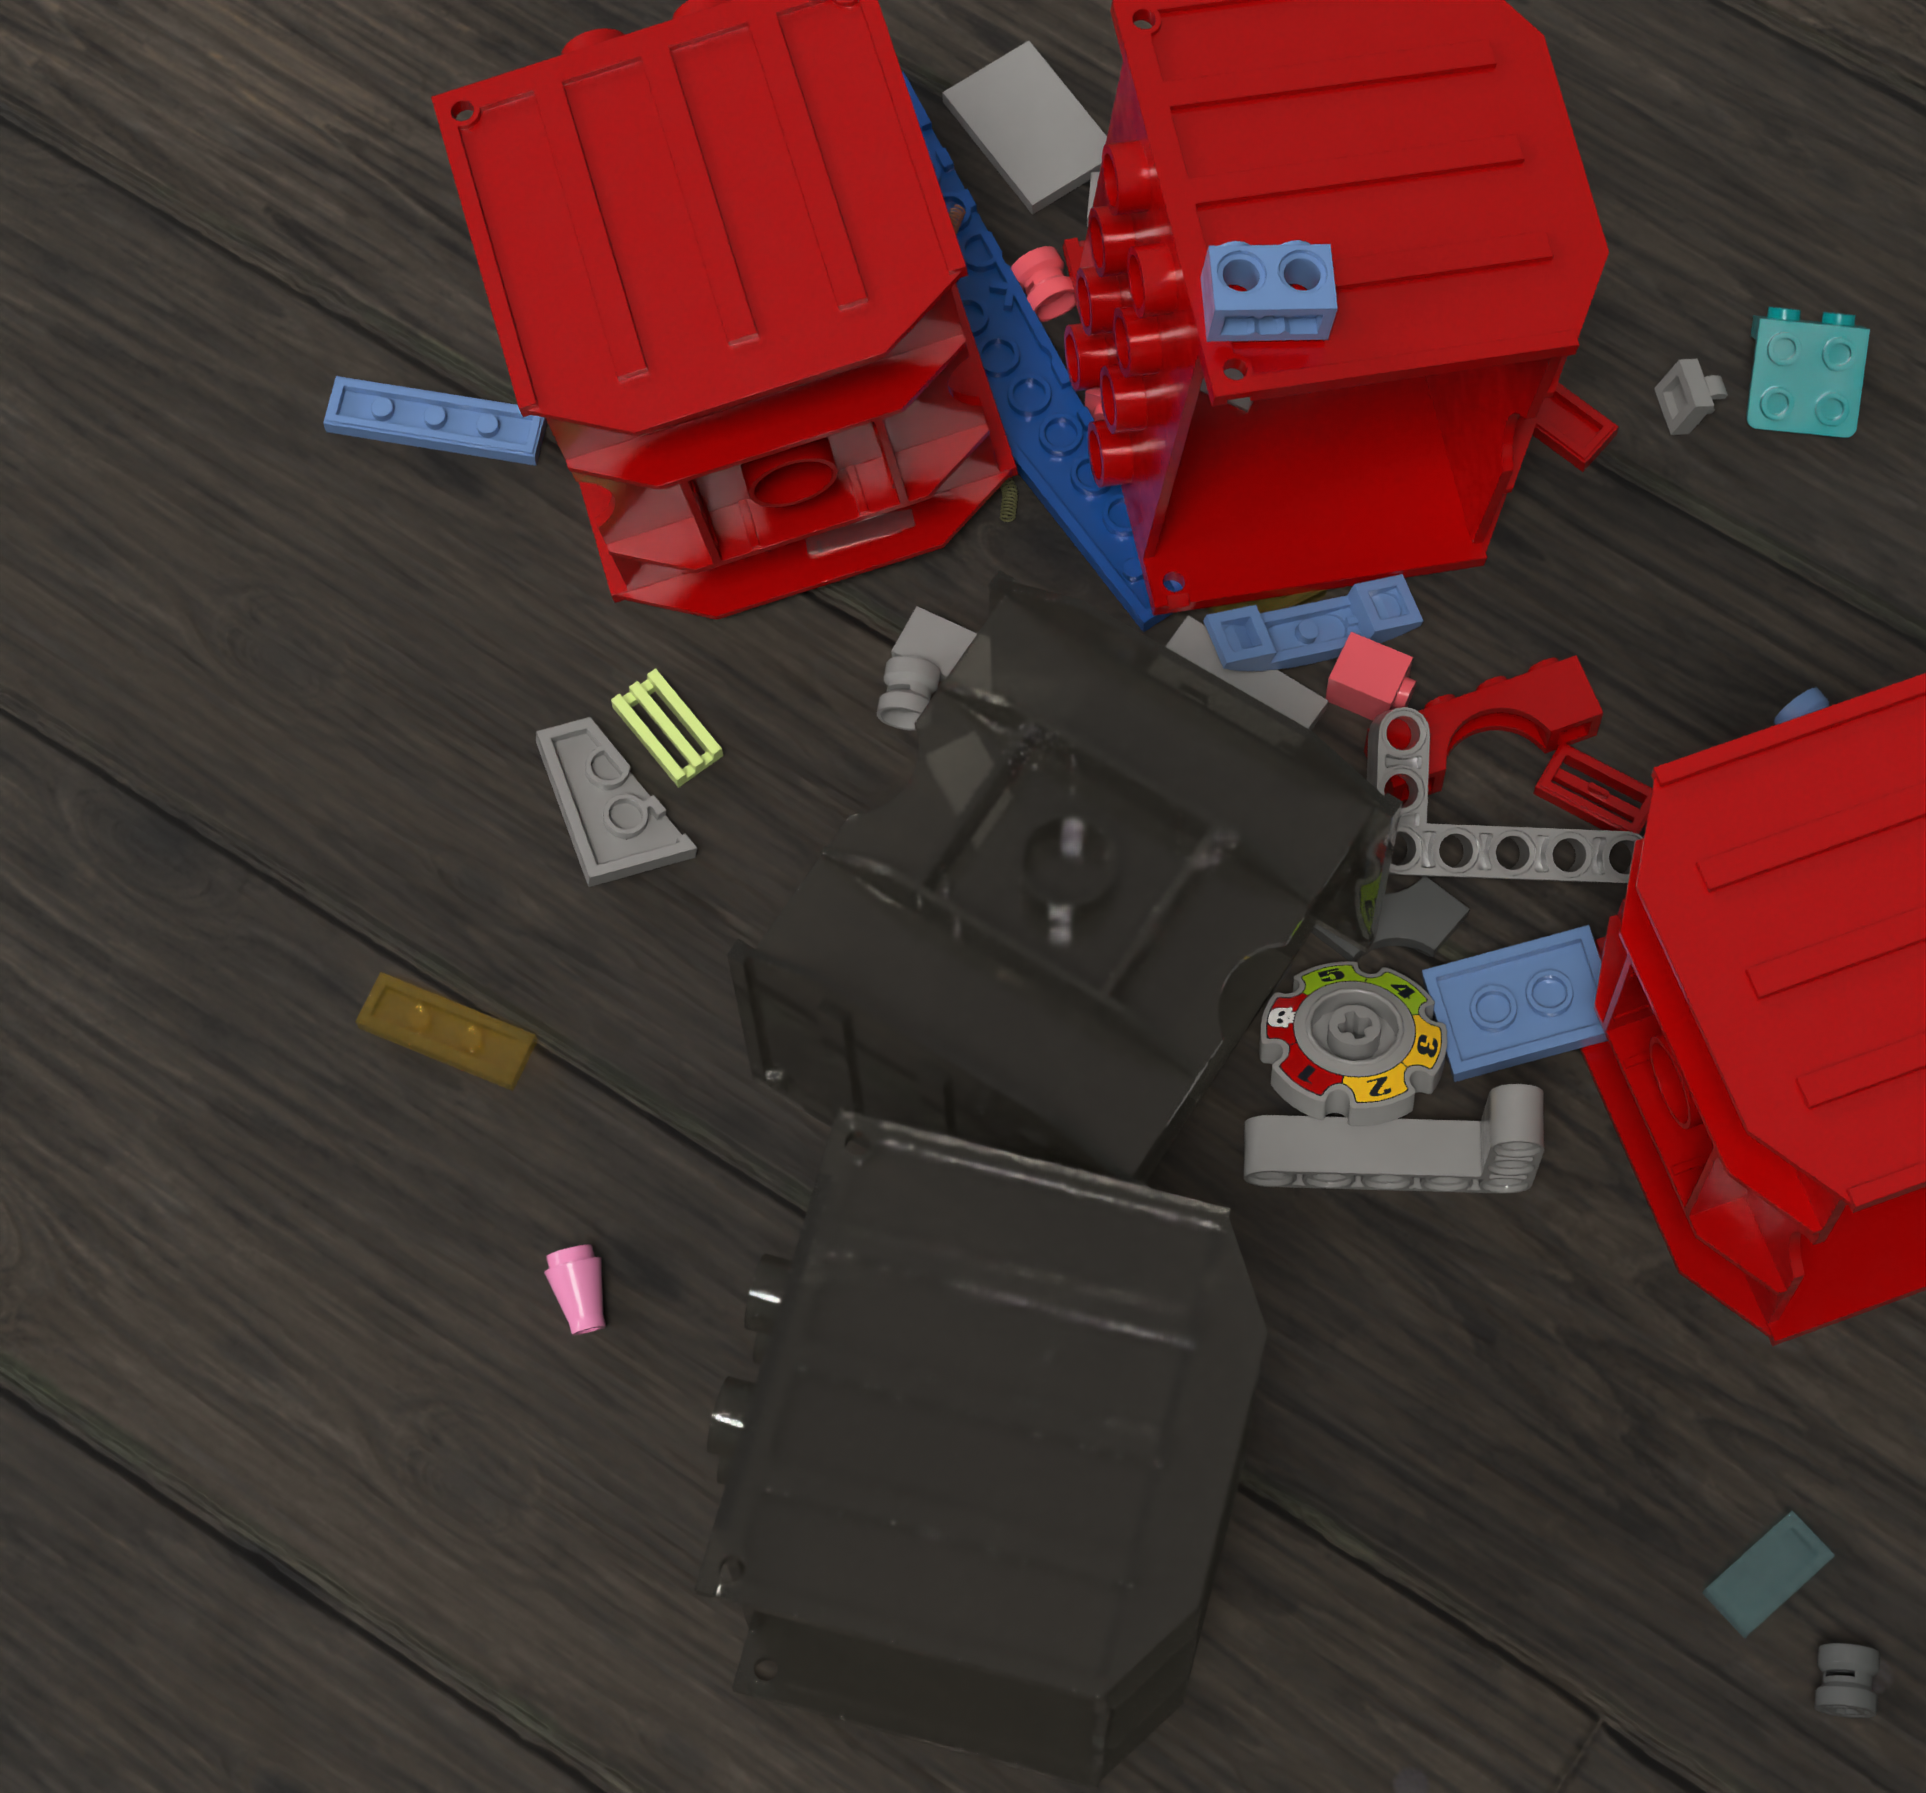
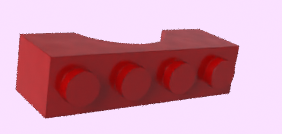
[1364,655,1603,807]

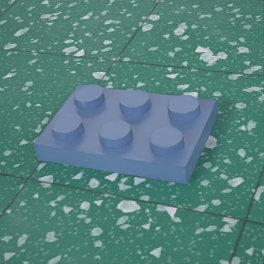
[1422,925,1608,1082]

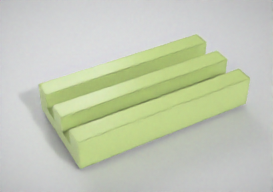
[611,668,723,788]

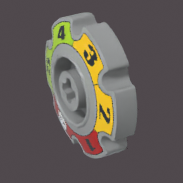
[1259,961,1447,1126]

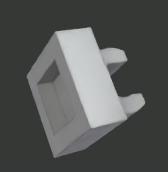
[1654,359,1728,435]

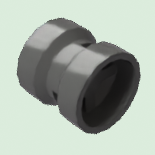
[1814,1643,1881,1718]

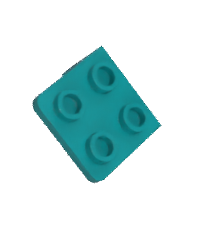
[1746,306,1870,438]

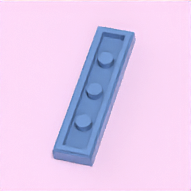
[323,376,547,466]

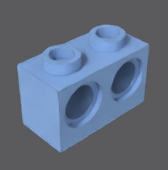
[1200,240,1338,342]

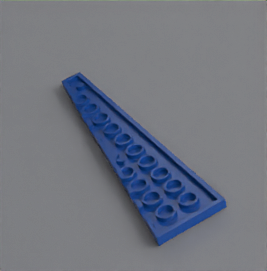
[902,71,1183,632]

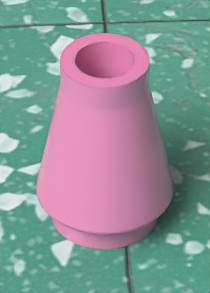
[544,1244,606,1336]

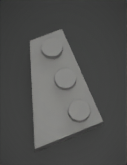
[536,717,697,887]

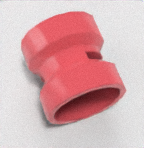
[1011,246,1076,322]

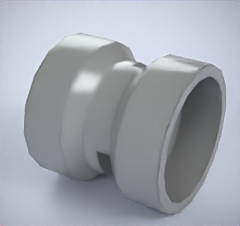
[877,656,941,731]

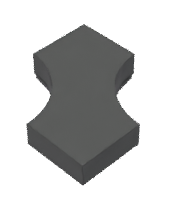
[1308,876,1470,962]

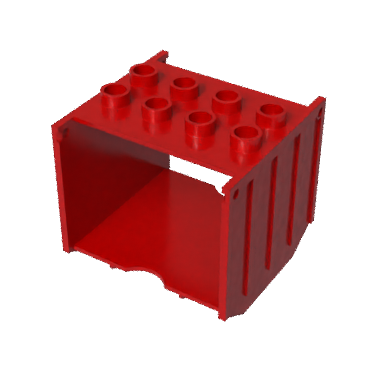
[431,0,1018,620]
[1063,0,1609,616]
[1579,673,1926,1346]

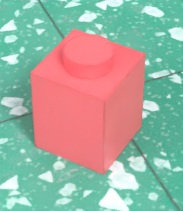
[1326,632,1417,721]

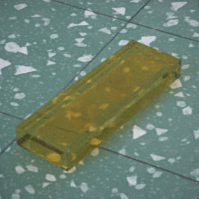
[355,972,537,1091]

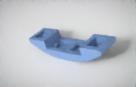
[1203,574,1423,671]

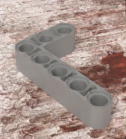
[1364,707,1643,883]
[1244,1084,1544,1194]

